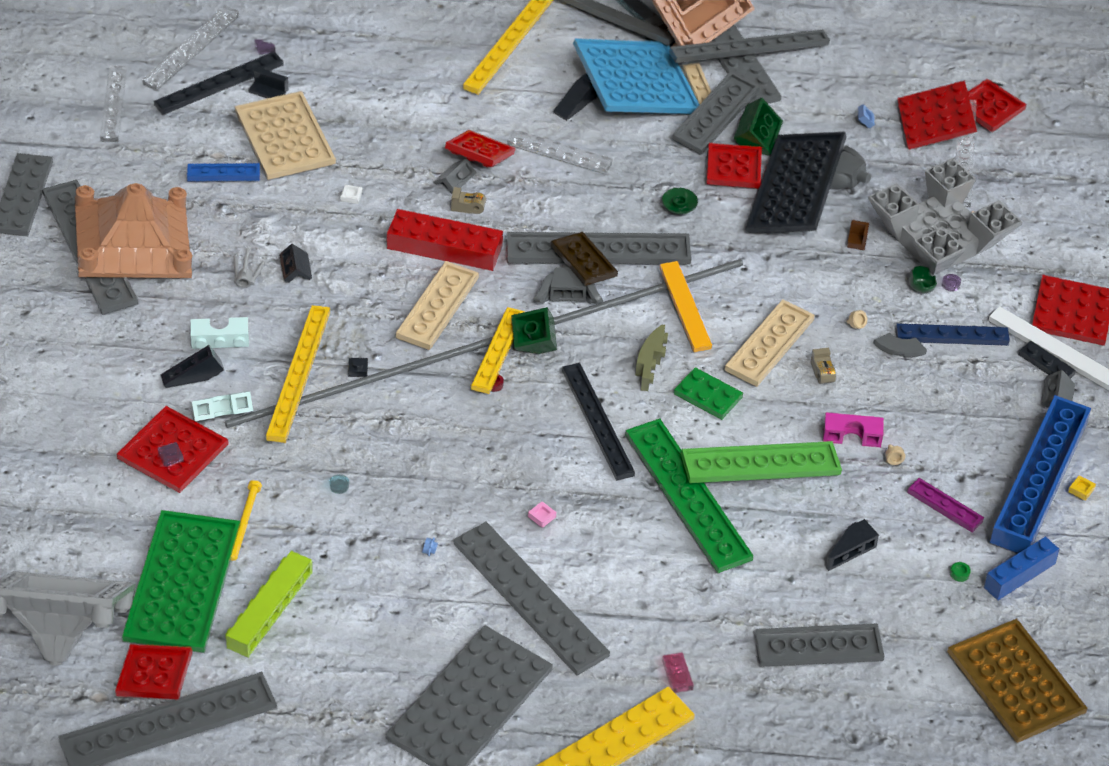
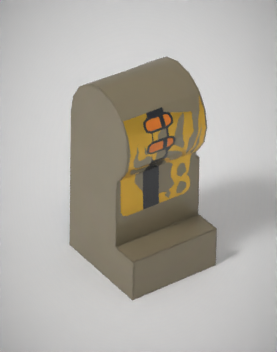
[451,187,486,214]
[811,347,836,384]

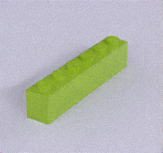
[225,551,313,658]

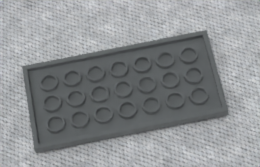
[386,625,553,766]

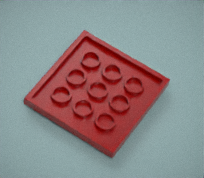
[897,80,977,150]
[1032,274,1109,346]
[117,406,229,493]

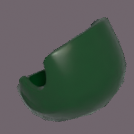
[909,266,937,294]

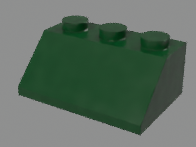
[734,97,783,156]

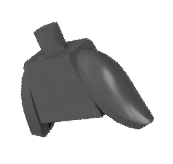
[830,145,871,190]
[534,263,603,304]

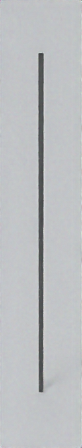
[225,259,743,428]

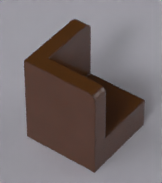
[847,220,869,251]

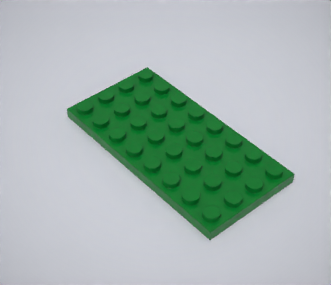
[122,510,241,653]

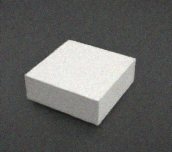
[340,185,363,204]

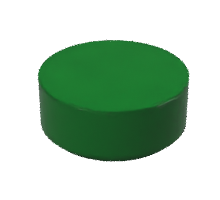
[950,562,971,582]

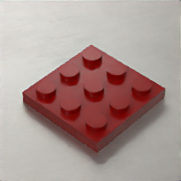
[968,79,1027,132]
[445,130,516,167]
[707,143,762,189]
[115,644,193,700]

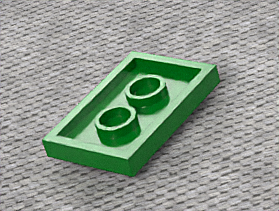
[674,367,743,420]

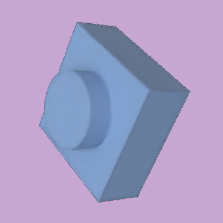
[858,104,875,129]

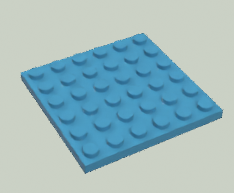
[573,38,699,114]

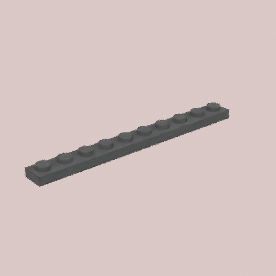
[669,29,830,63]

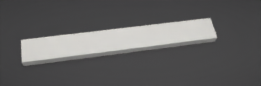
[988,306,1109,390]

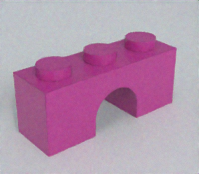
[823,412,884,448]

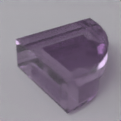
[254,39,276,55]

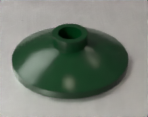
[662,188,698,214]

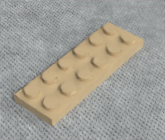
[396,261,479,350]
[725,299,815,387]

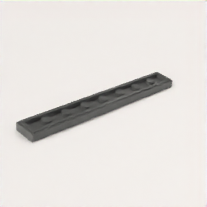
[559,0,675,46]

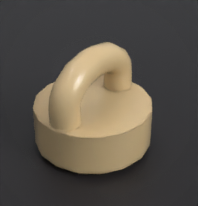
[846,310,867,329]
[885,444,905,465]

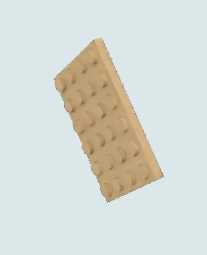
[235,91,336,180]

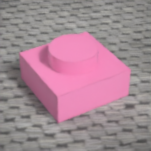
[528,502,556,528]

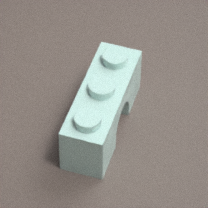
[191,317,249,349]
[190,391,253,421]

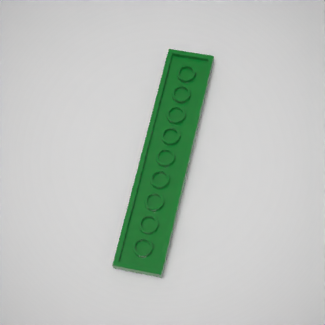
[625,418,754,573]

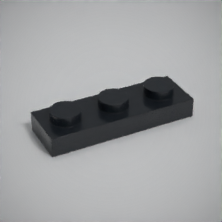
[1018,341,1076,379]

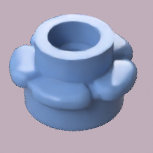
[422,537,438,556]

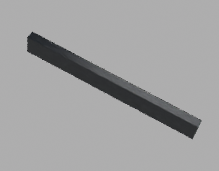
[154,51,283,115]
[562,362,635,481]

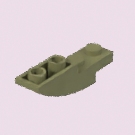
[635,324,668,391]

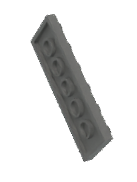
[673,71,760,155]
[0,153,53,236]
[755,623,884,667]

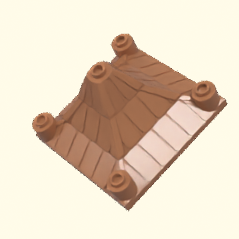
[652,0,755,46]
[75,183,192,278]

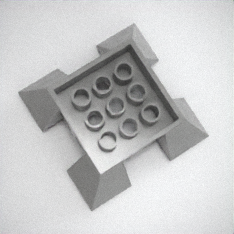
[868,158,1022,275]

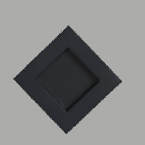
[348,358,368,377]

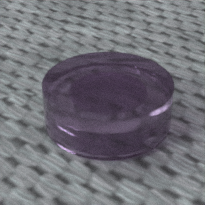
[942,274,961,291]

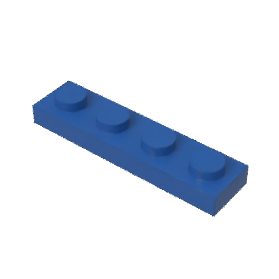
[187,163,260,181]

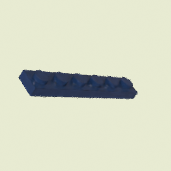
[896,323,1010,346]

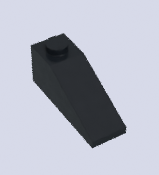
[553,73,598,121]
[160,345,224,388]
[826,519,879,571]

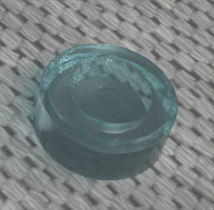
[329,474,349,494]

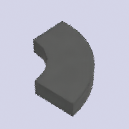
[874,333,927,358]

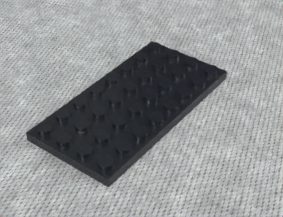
[745,131,847,233]

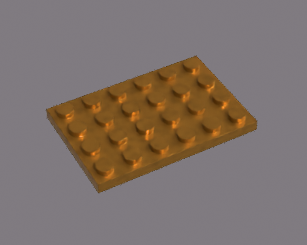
[947,618,1088,743]

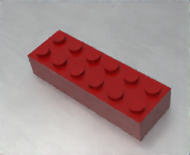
[387,209,503,271]

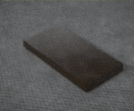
[550,232,618,286]

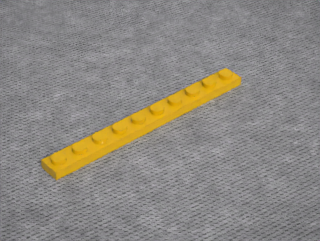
[463,0,554,95]
[266,305,330,443]

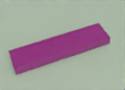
[907,478,984,533]

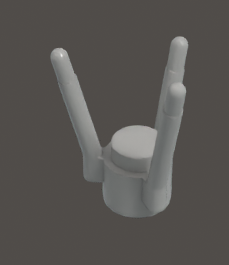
[234,248,265,288]

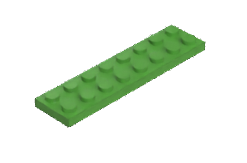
[681,441,842,483]

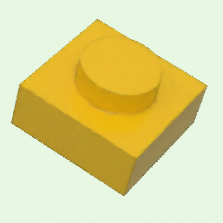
[1068,475,1096,501]

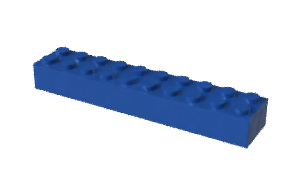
[990,395,1091,553]

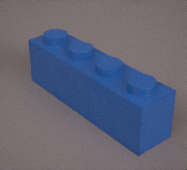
[984,536,1060,601]

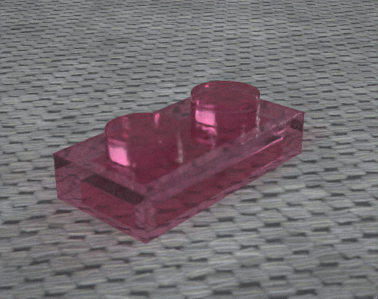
[662,652,694,693]

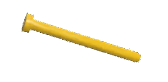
[231,480,262,561]

